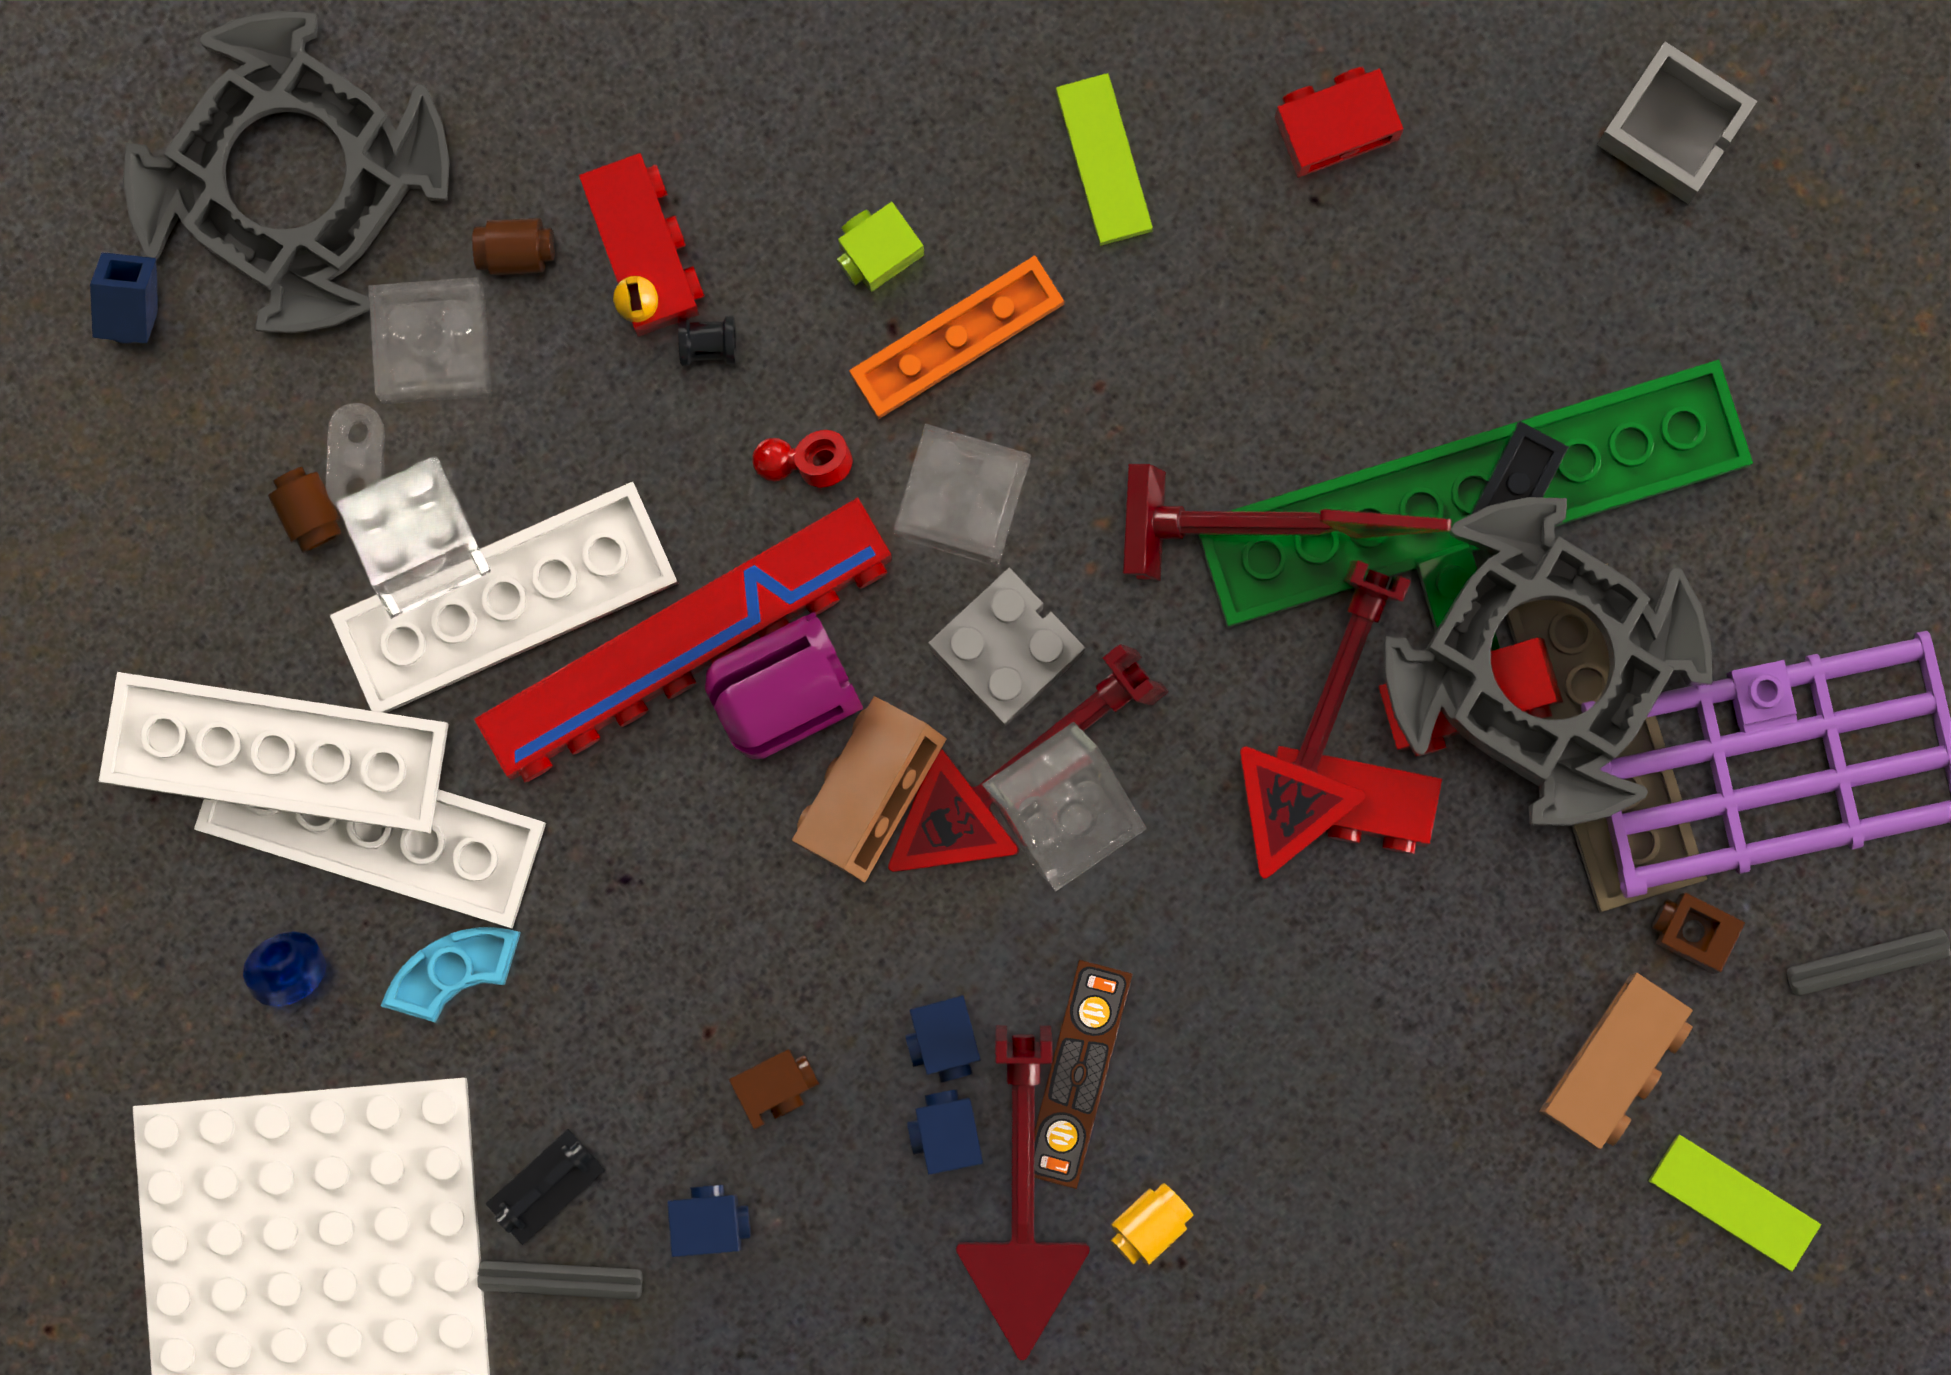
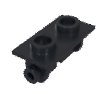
[486,1129,605,1245]

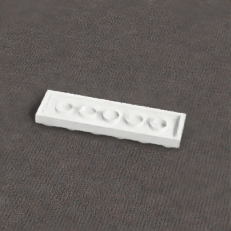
[330,482,678,713]
[98,672,449,834]
[194,789,546,929]

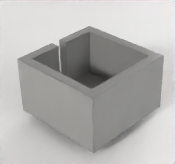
[1597,42,1757,204]
[928,567,1085,729]

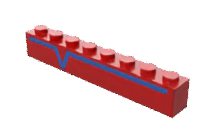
[474,497,892,783]

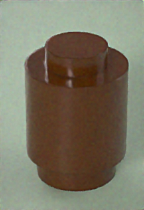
[472,218,555,275]
[268,467,342,553]

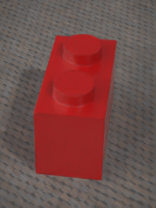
[1274,67,1404,178]

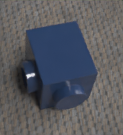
[90,252,158,343]
[905,995,981,1083]
[907,1089,983,1175]
[667,1185,751,1257]

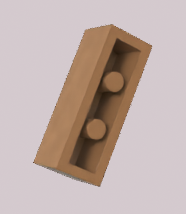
[792,696,947,883]
[1539,973,1693,1149]

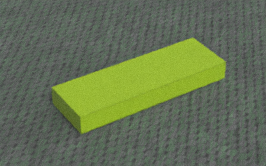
[1056,73,1153,246]
[1648,1134,1822,1272]

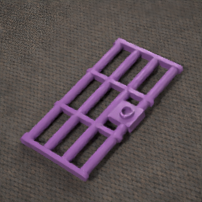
[1581,631,1951,898]

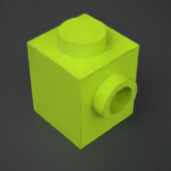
[836,201,924,292]

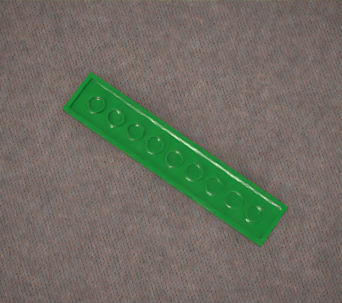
[1198,359,1753,628]

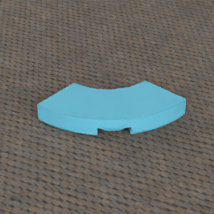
[381,927,521,1022]

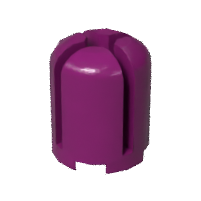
[705,612,863,760]

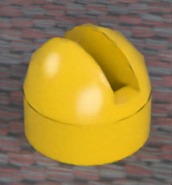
[613,276,658,322]

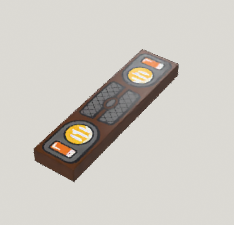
[1034,960,1133,1189]

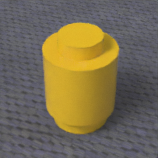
[1110,1183,1194,1266]

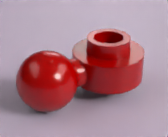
[752,430,853,488]

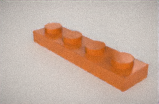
[849,256,1064,420]

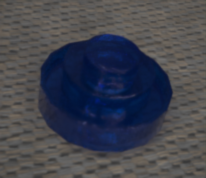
[243,931,327,1007]

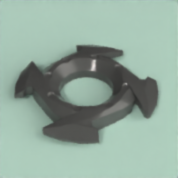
[123,11,450,333]
[1384,497,1712,826]

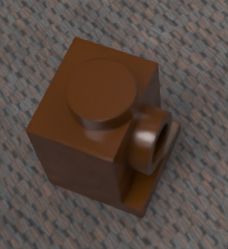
[1652,892,1746,974]
[729,1049,819,1129]

